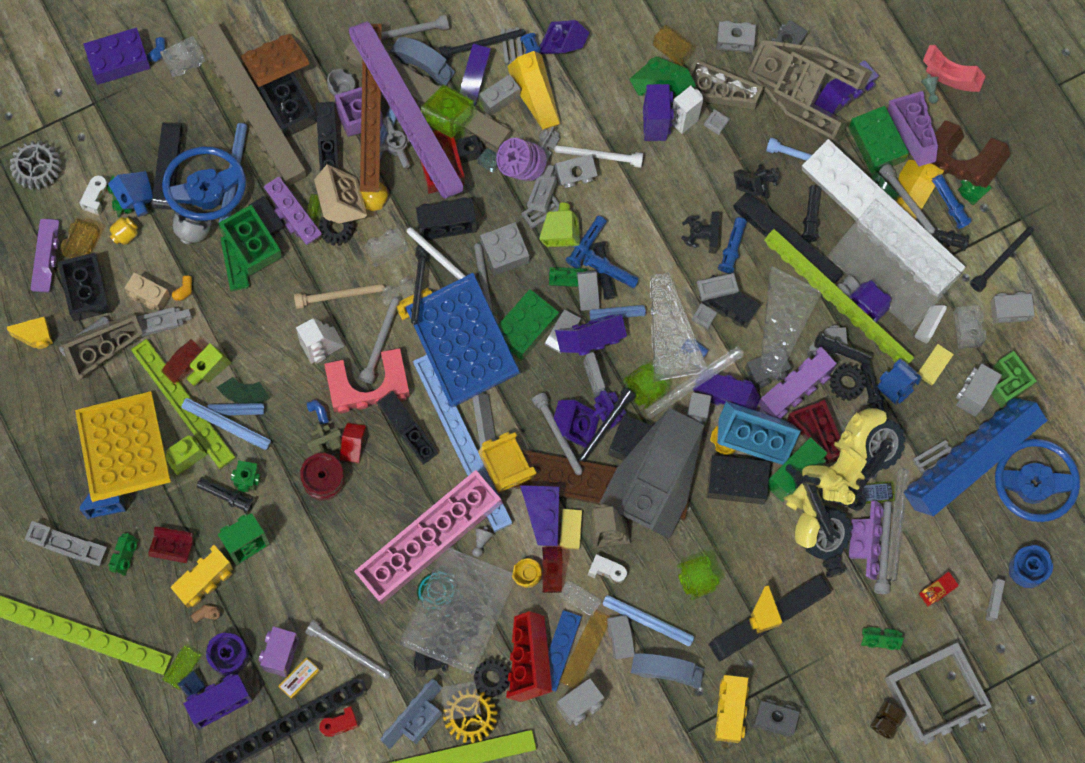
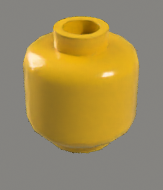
[110,217,138,245]

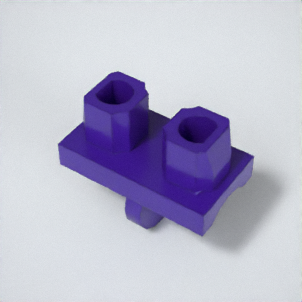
[592,390,627,429]

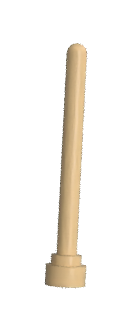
[294,284,385,309]

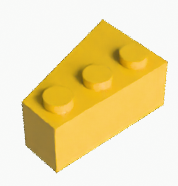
[170,545,234,608]
[715,675,749,743]

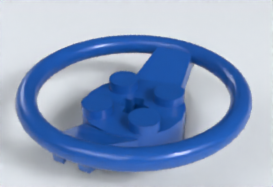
[162,147,246,221]
[995,439,1080,522]

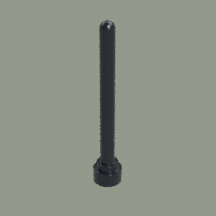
[439,29,526,60]
[970,226,1034,292]
[411,245,430,325]
[577,386,637,462]

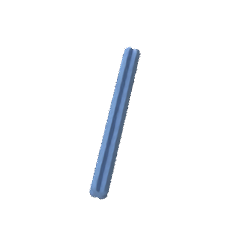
[219,123,247,222]

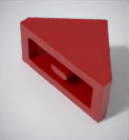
[340,423,366,463]

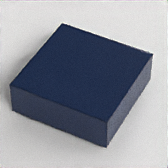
[177,671,206,697]

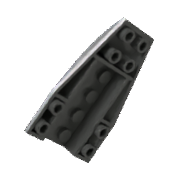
[599,408,704,539]

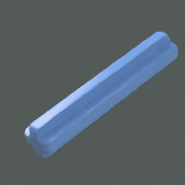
[589,305,646,320]
[207,403,265,415]

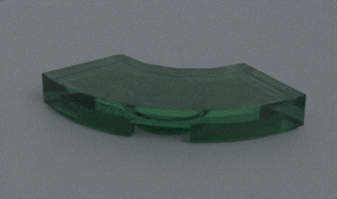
[216,377,270,404]

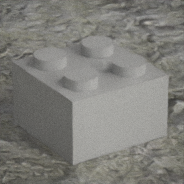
[480,222,529,276]
[956,363,1002,417]
[556,678,604,726]

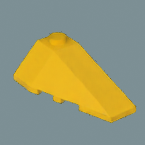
[507,51,560,130]
[895,160,944,220]

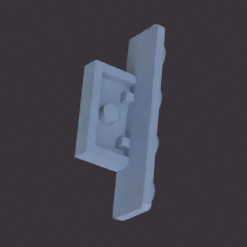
[380,678,442,749]

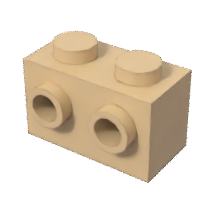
[124,272,170,311]

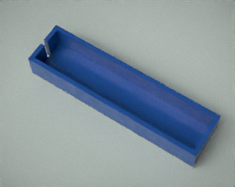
[903,398,1048,517]

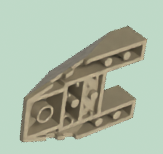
[747,40,872,140]

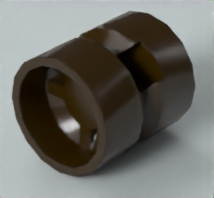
[870,702,907,740]

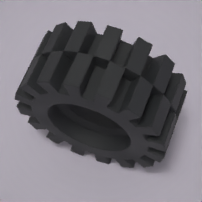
[319,217,354,246]
[829,364,866,401]
[474,659,509,697]

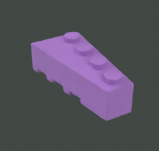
[888,91,938,166]
[758,347,836,419]

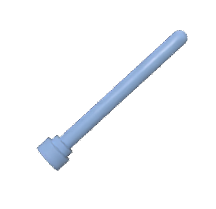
[766,137,812,161]

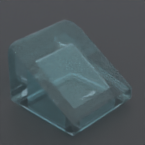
[477,148,498,172]

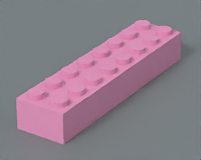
[354,470,502,604]

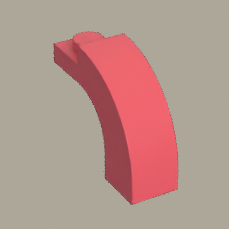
[923,45,986,92]

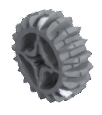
[10,140,62,190]

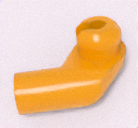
[172,276,192,301]

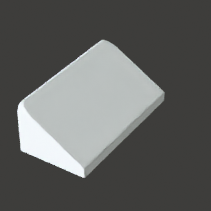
[915,305,947,344]

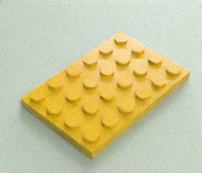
[75,391,171,502]

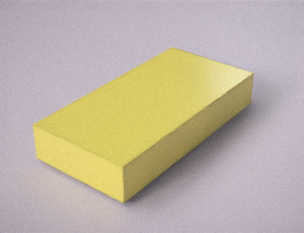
[918,344,954,386]
[560,509,582,550]

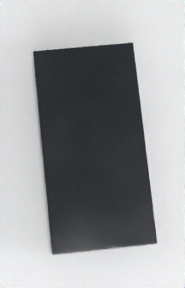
[248,196,284,235]

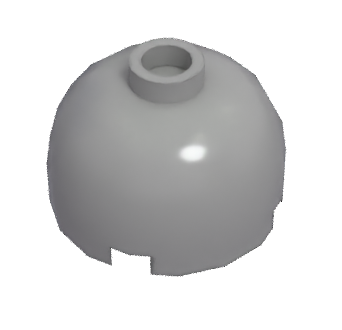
[172,210,212,244]

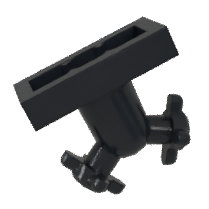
[733,164,779,199]
[681,212,719,254]
[413,636,454,677]

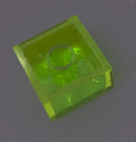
[421,84,474,138]

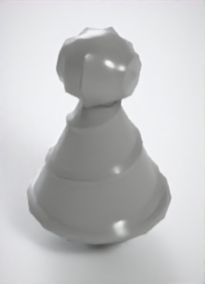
[472,526,494,557]

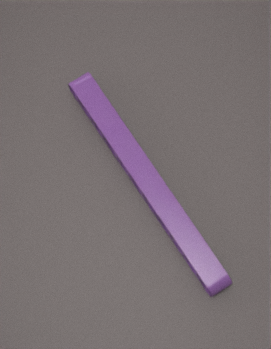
[349,21,463,199]

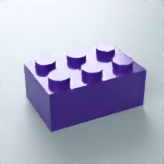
[83,27,150,85]
[643,84,674,141]
[183,674,253,730]

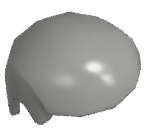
[327,69,356,96]

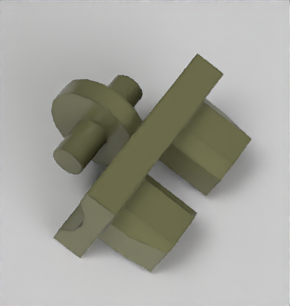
[306,422,341,454]

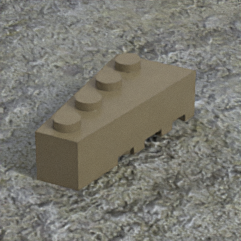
[689,59,763,110]
[60,313,143,381]
[589,504,631,549]

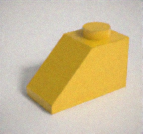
[7,317,53,349]
[749,585,782,634]

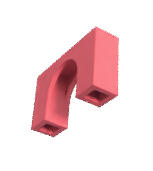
[324,348,410,413]

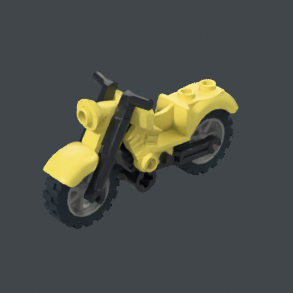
[783,408,906,560]

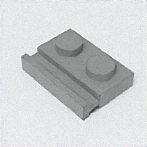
[583,352,606,397]

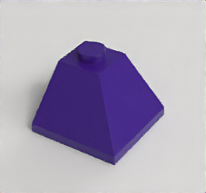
[540,20,590,54]
[554,400,599,448]

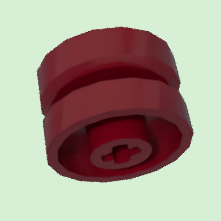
[300,453,345,501]

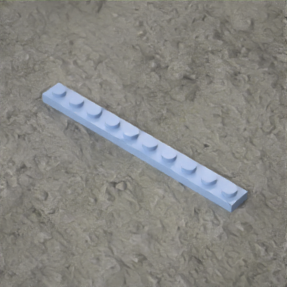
[413,355,512,533]

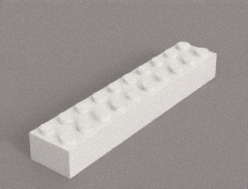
[802,139,966,298]

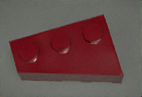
[787,400,841,464]

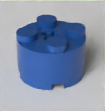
[878,359,922,405]
[1009,545,1053,588]

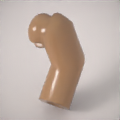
[190,605,220,623]

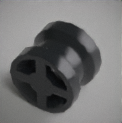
[822,557,846,578]

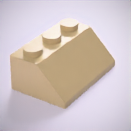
[314,164,367,223]

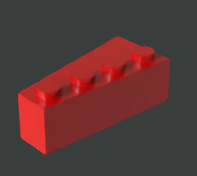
[506,611,552,702]

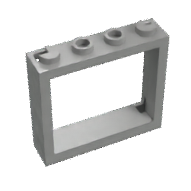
[884,642,992,745]

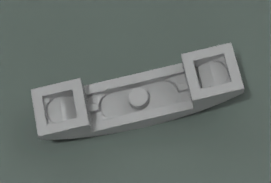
[25,521,107,566]

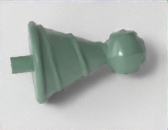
[921,74,939,104]

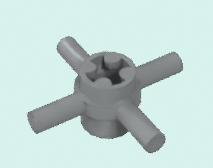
[380,117,410,169]

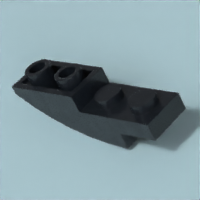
[315,102,339,172]
[376,391,438,465]

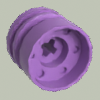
[497,138,546,181]

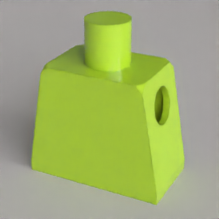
[539,203,580,247]
[186,343,232,387]
[166,435,208,475]

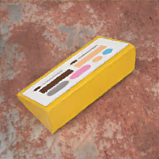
[278,658,321,700]

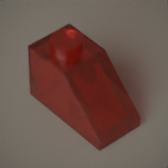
[161,339,203,385]
[542,547,563,593]

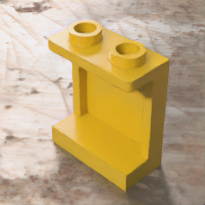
[478,432,536,493]

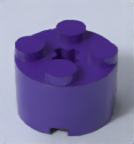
[849,280,891,323]
[206,633,249,676]

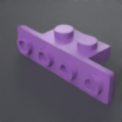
[264,177,321,245]
[31,219,59,292]
[849,500,884,580]

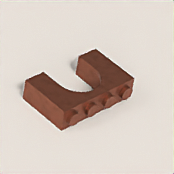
[931,120,1011,188]

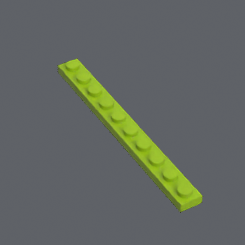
[764,229,914,364]
[0,596,172,676]

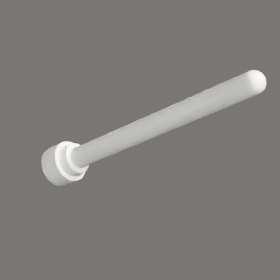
[554,145,643,168]
[407,227,480,285]

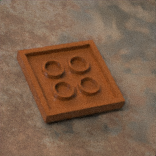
[240,33,309,87]

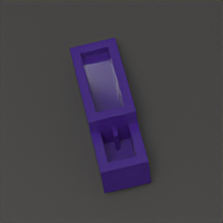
[459,44,491,106]

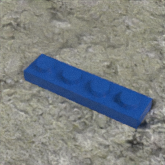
[548,610,582,692]

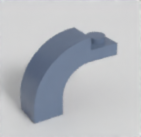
[389,37,455,86]
[631,654,704,688]

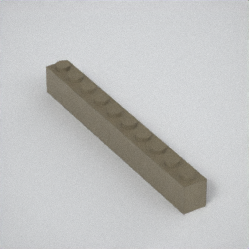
[196,22,306,187]
[343,41,510,154]

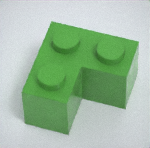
[991,351,1037,408]

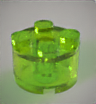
[623,363,667,409]
[677,555,719,601]

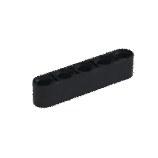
[152,122,183,210]

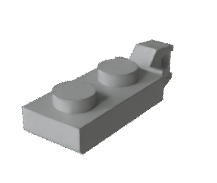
[527,165,557,212]
[137,307,192,337]

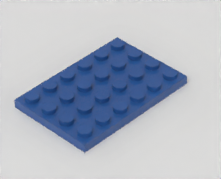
[405,273,520,408]

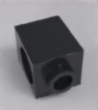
[455,135,483,163]

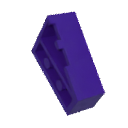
[814,60,879,115]
[555,314,627,355]
[692,370,760,411]
[520,486,560,546]

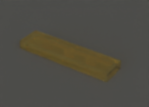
[559,611,608,689]

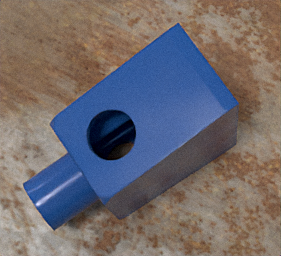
[108,171,153,217]

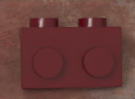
[148,526,193,564]

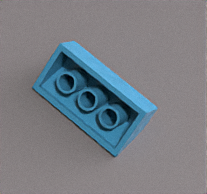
[717,401,801,465]

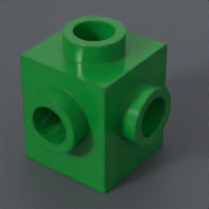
[958,180,991,205]
[231,460,261,492]

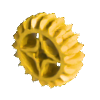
[443,689,497,743]

